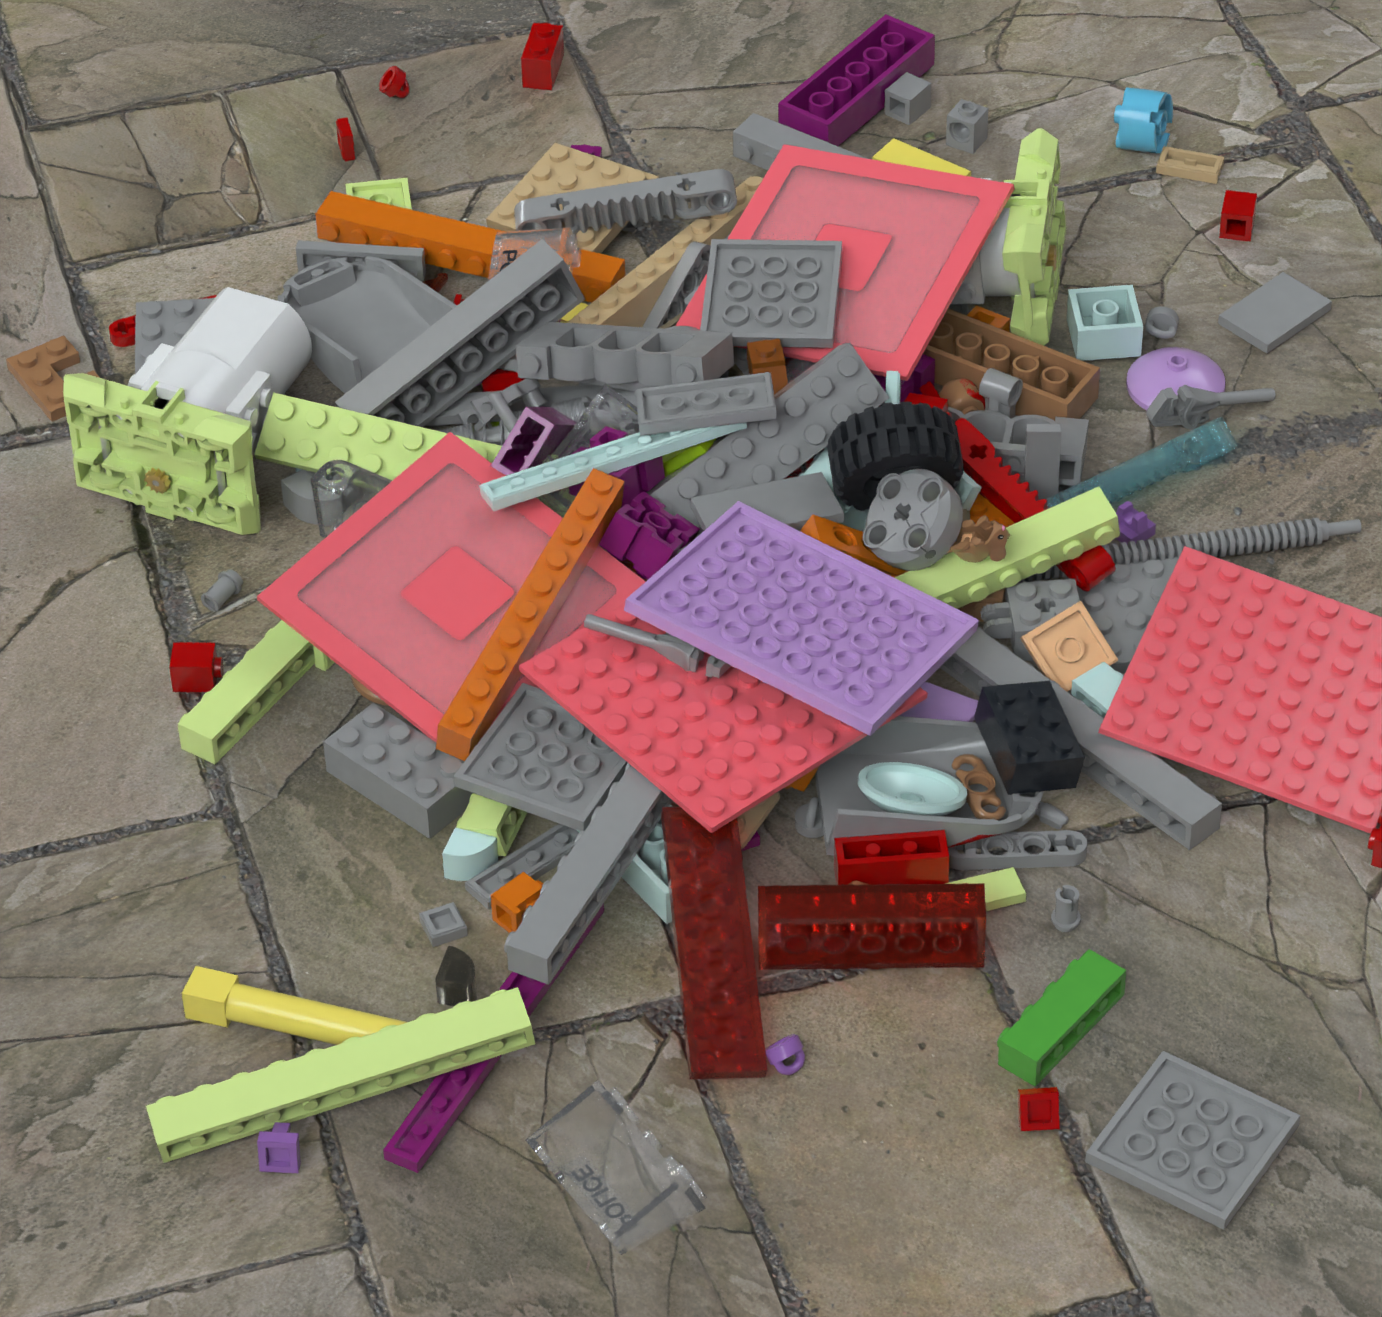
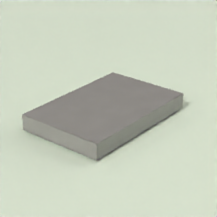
[1218,272,1332,354]

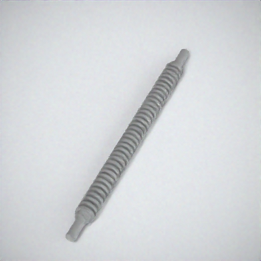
[1019,518,1361,582]

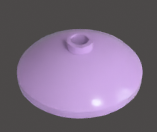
[1126,347,1225,410]

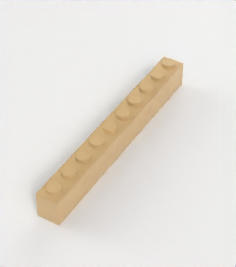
[567,176,763,327]

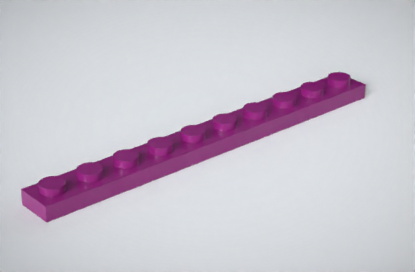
[383,903,604,1173]

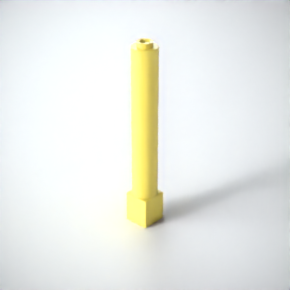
[181,966,407,1045]

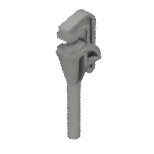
[1146,385,1276,429]
[584,614,731,678]

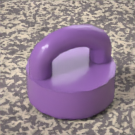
[764,1034,805,1075]

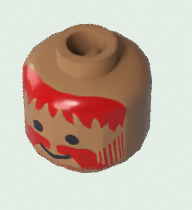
[939,378,985,415]

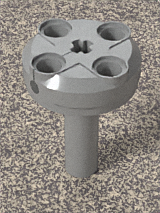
[863,469,963,571]

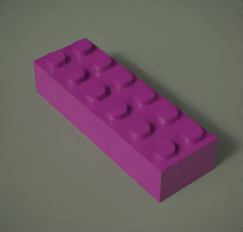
[778,14,935,146]

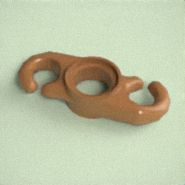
[951,754,1006,820]

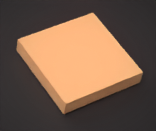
[1020,601,1118,692]

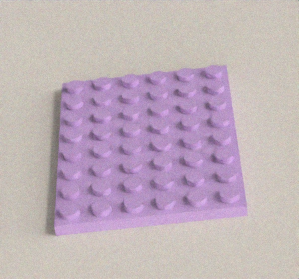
[624,501,979,736]

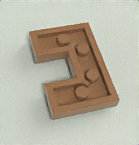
[6,335,100,422]

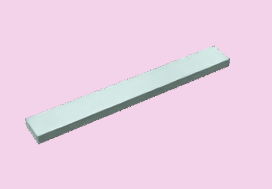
[479,422,747,512]

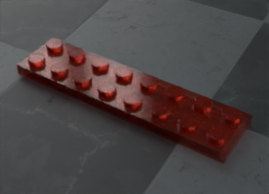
[661,807,768,1079]

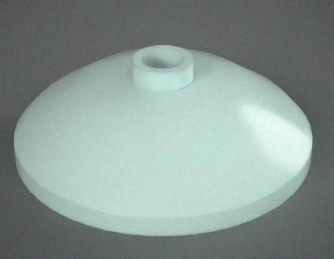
[858,762,967,816]

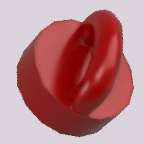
[379,66,410,98]

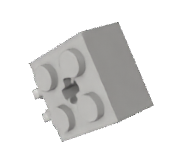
[980,579,1080,661]

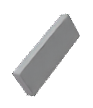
[1024,424,1061,508]

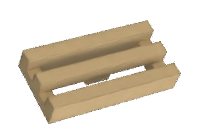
[1156,146,1224,184]

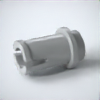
[201,569,243,612]
[1051,885,1081,932]

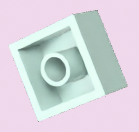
[1067,285,1143,361]

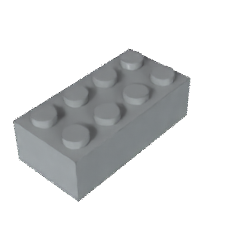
[323,702,472,839]

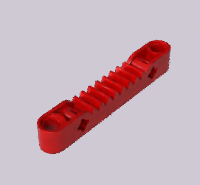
[955,417,1116,592]

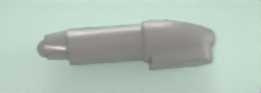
[1036,801,1069,829]

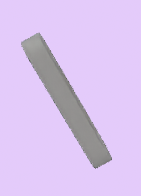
[643,241,711,328]
[948,830,1088,870]

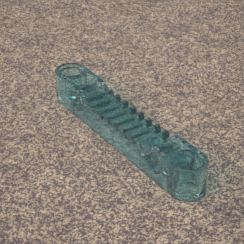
[1046,417,1238,509]

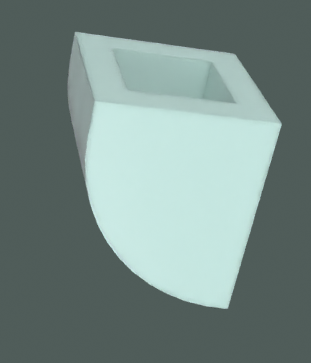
[442,828,498,881]

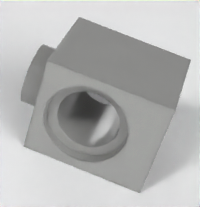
[946,99,989,154]

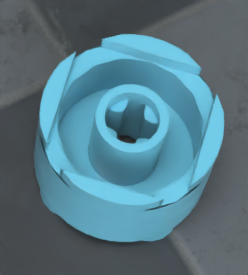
[1114,87,1173,153]

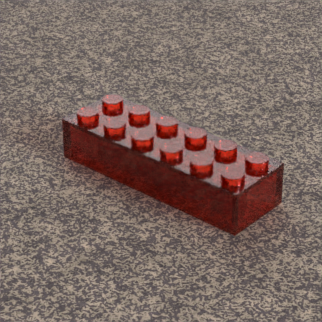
[758,883,986,970]

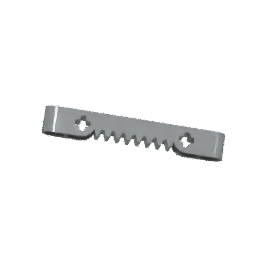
[514,169,737,241]

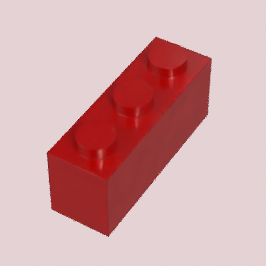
[834,830,949,895]

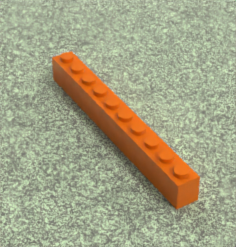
[315,191,625,303]
[436,468,625,761]

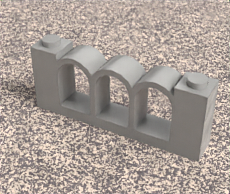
[516,322,734,387]
[900,402,1089,486]

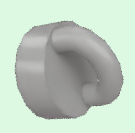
[1145,306,1179,339]
[795,797,823,838]

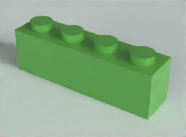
[997,949,1126,1087]

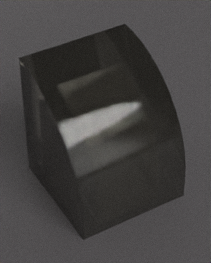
[435,946,477,1006]

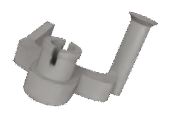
[457,378,548,433]

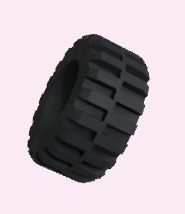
[827,402,964,511]

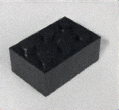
[974,680,1085,795]

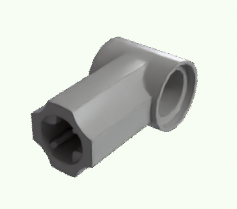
[979,368,1023,419]

